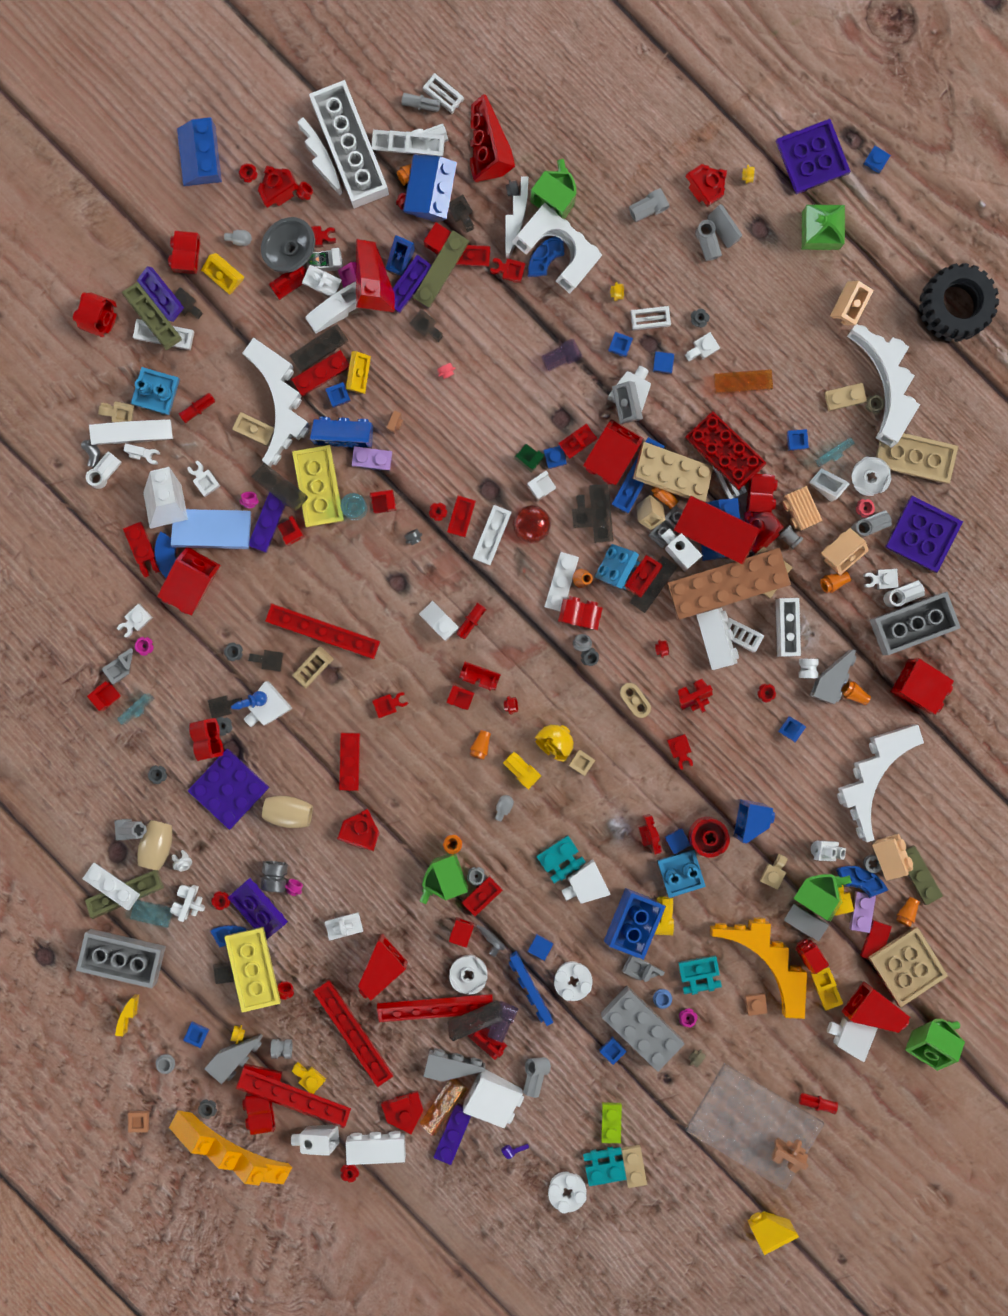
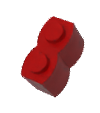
[168,231,200,275]
[746,473,778,513]
[558,596,603,630]
[189,718,224,761]
[795,939,829,974]
[242,1093,276,1135]

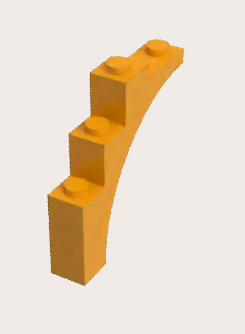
[710,917,807,1019]
[169,1111,293,1186]

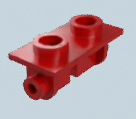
[269,266,307,300]
[459,662,501,691]
[466,1020,508,1060]

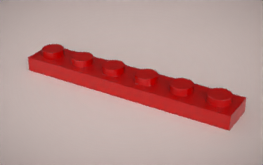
[265,603,381,659]
[313,979,394,1087]
[377,994,494,1022]
[236,1068,351,1128]

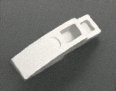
[306,282,357,333]

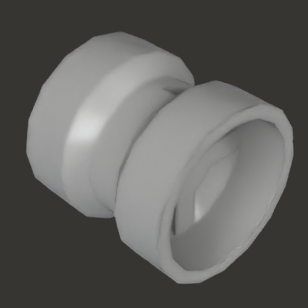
[271,1039,293,1059]

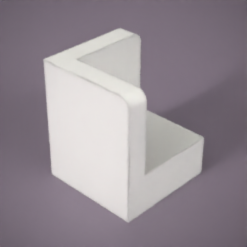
[527,471,556,501]

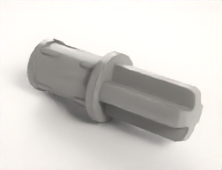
[402,92,440,112]

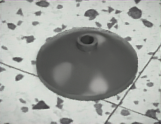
[261,217,315,273]

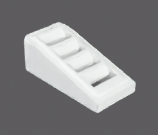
[726,618,764,653]

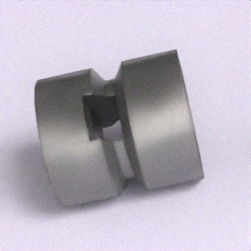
[260,861,288,892]

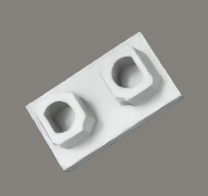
[302,265,342,297]
[811,840,846,861]
[170,885,205,922]
[325,912,363,941]

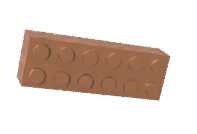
[667,548,791,620]

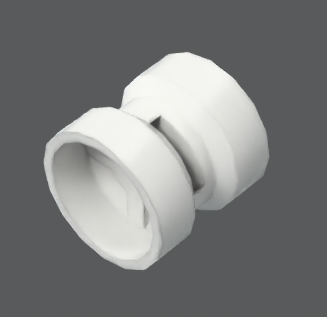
[799,659,819,678]

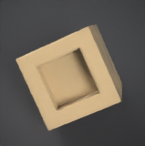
[636,495,665,530]

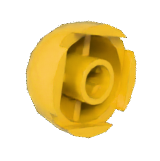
[535,725,574,762]

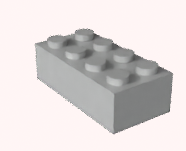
[869,592,961,655]
[76,929,166,988]
[601,986,685,1072]

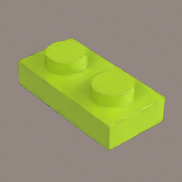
[601,1102,622,1144]

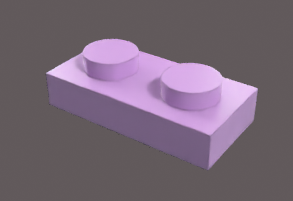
[352,446,393,471]
[849,891,876,933]

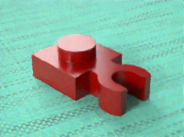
[311,226,336,248]
[490,258,526,283]
[372,692,409,718]
[667,734,693,770]

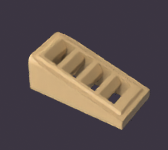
[292,646,334,688]

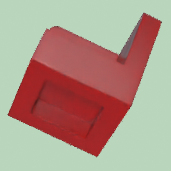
[424,222,451,255]
[370,490,397,514]
[278,516,305,546]
[87,681,121,711]
[446,685,475,710]
[449,917,474,948]

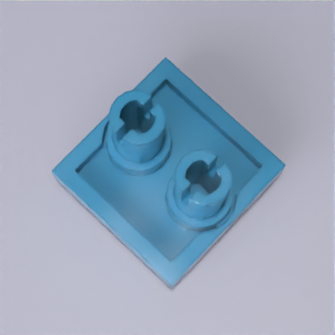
[131,367,180,415]
[594,544,640,590]
[657,849,706,898]

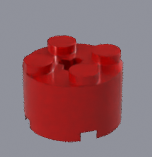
[73,292,117,337]
[688,817,730,858]

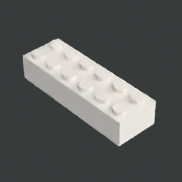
[309,80,389,208]

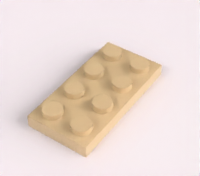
[876,433,958,484]
[633,442,713,502]

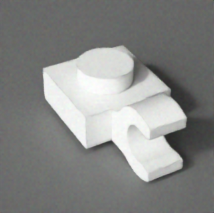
[685,332,720,361]
[124,443,160,465]

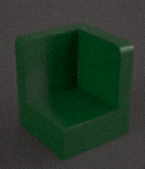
[514,444,544,472]

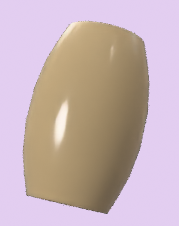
[262,796,313,828]
[137,820,172,870]

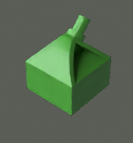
[530,159,576,219]
[801,205,845,250]
[420,853,468,904]
[794,874,852,922]
[905,1019,965,1071]

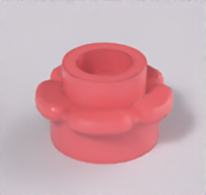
[437,363,456,379]
[856,499,875,518]

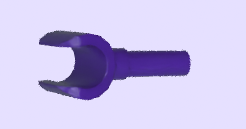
[501,1144,529,1159]

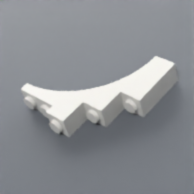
[847,324,920,448]
[243,338,310,467]
[837,724,924,842]

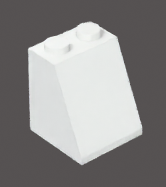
[143,467,188,529]
[463,1069,524,1128]

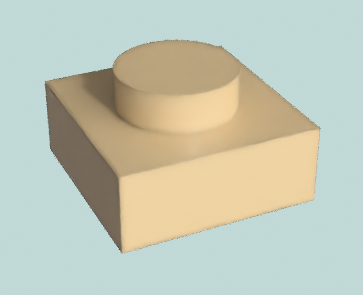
[569,750,595,776]

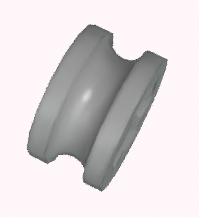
[863,855,881,873]

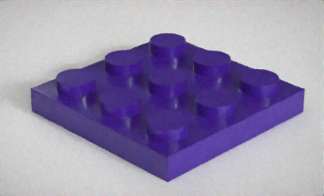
[775,119,851,194]
[885,496,963,573]
[188,748,270,830]

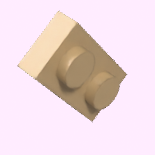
[824,383,867,411]
[232,412,274,446]
[621,1145,647,1188]

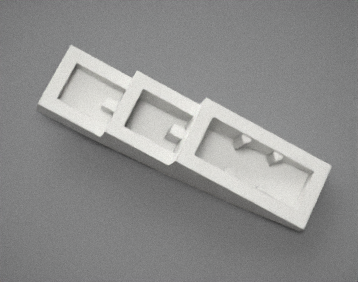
[298,117,342,196]
[372,129,445,156]
[505,177,529,259]
[89,420,173,445]

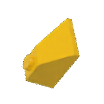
[747,1211,799,1255]

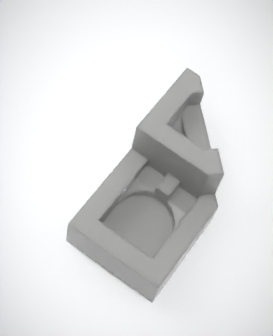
[102,648,133,685]
[622,955,665,982]

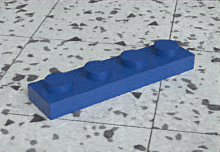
[611,437,665,514]
[508,951,553,1026]

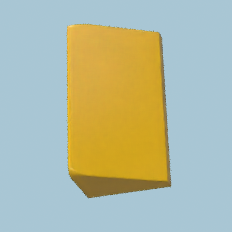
[201,253,244,295]

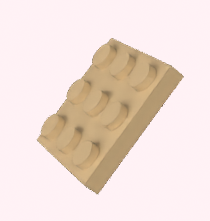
[868,926,948,1007]

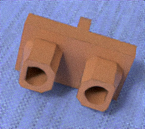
[772,1138,808,1173]

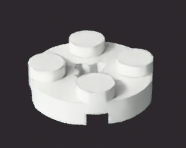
[852,457,891,496]
[450,955,487,995]
[554,961,592,1001]
[548,1172,586,1213]

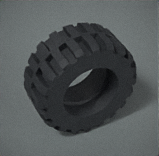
[919,263,999,342]

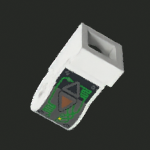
[306,248,343,271]

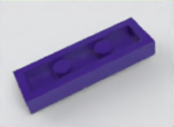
[393,255,432,314]
[137,266,184,322]
[249,492,288,553]
[433,1102,471,1165]

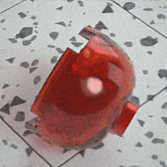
[513,505,551,544]

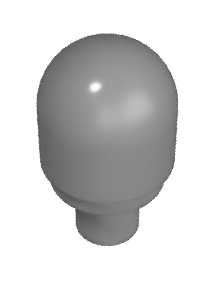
[224,230,252,246]
[495,795,514,822]

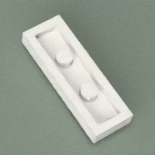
[133,319,194,350]
[473,505,512,565]
[544,552,579,612]
[82,863,140,910]

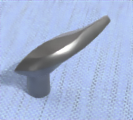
[476,925,505,957]

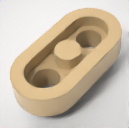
[620,683,651,718]

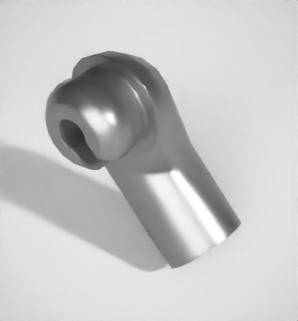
[81,440,100,467]

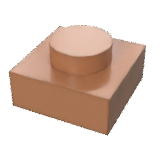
[387,411,404,434]
[745,993,768,1016]
[128,1111,149,1133]

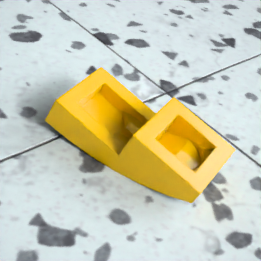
[811,967,843,1011]
[115,994,139,1037]

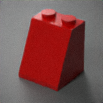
[583,419,644,485]
[157,548,221,616]
[890,658,954,715]
[358,934,408,1001]
[841,981,911,1033]

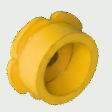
[742,164,755,184]
[610,282,624,301]
[230,1025,245,1044]

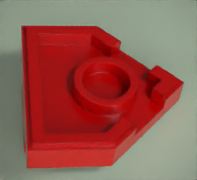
[685,164,727,207]
[258,166,299,208]
[744,512,784,553]
[337,809,380,852]
[638,814,662,855]
[381,1090,424,1134]

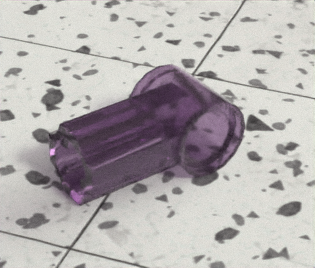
[541,339,582,372]
[487,1000,518,1043]

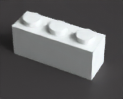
[776,598,801,657]
[696,608,739,670]
[346,1131,406,1165]

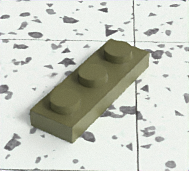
[906,845,943,905]

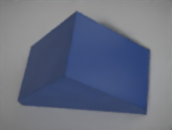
[386,235,415,276]

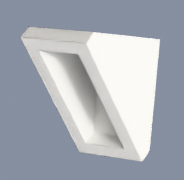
[809,468,849,502]

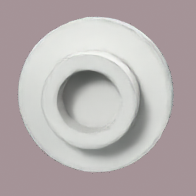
[172,850,192,872]

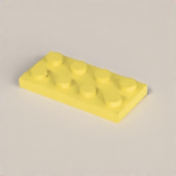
[292,445,344,528]
[225,927,281,1012]

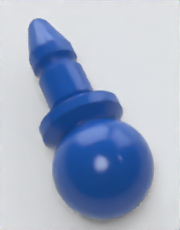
[231,691,267,709]

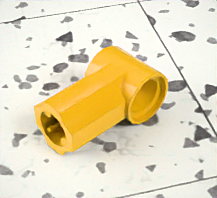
[503,751,542,790]
[654,896,674,936]

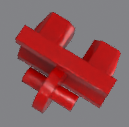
[558,423,598,459]
[678,679,713,713]

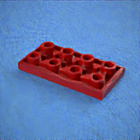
[685,411,766,490]
[674,496,761,564]

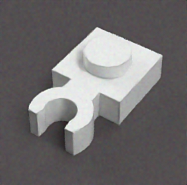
[187,461,220,497]
[863,569,898,589]
[117,604,153,638]

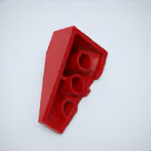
[470,94,515,182]
[356,239,395,313]

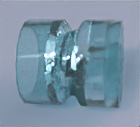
[340,493,368,521]

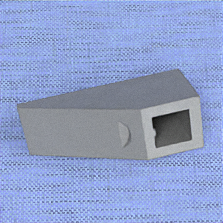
[810,650,856,704]
[205,1034,263,1084]
[423,1048,485,1081]

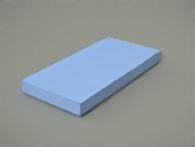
[171,509,251,549]

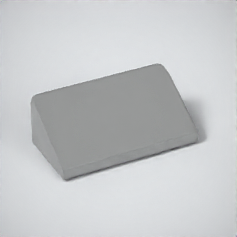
[707,204,742,248]
[612,381,643,424]

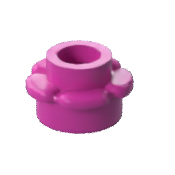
[240,492,259,508]
[135,637,154,656]
[285,879,303,896]
[679,1008,697,1027]

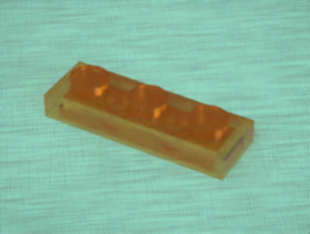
[713,369,773,394]
[420,1078,468,1136]

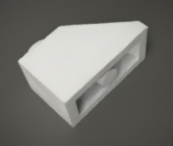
[419,601,459,641]

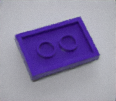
[228,878,288,940]

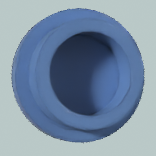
[653,989,672,1009]

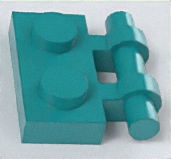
[536,835,586,884]
[678,955,722,995]
[583,1146,627,1187]

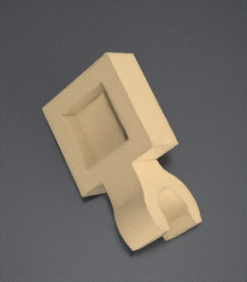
[98,402,134,423]
[760,854,787,890]

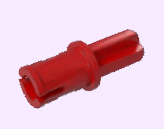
[178,393,215,423]
[456,603,487,639]
[799,1093,838,1115]

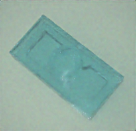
[816,438,855,467]
[117,694,155,725]
[130,900,172,928]

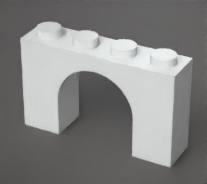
[512,203,602,294]

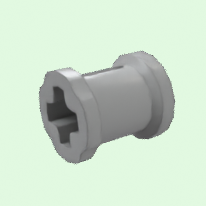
[778,525,803,550]

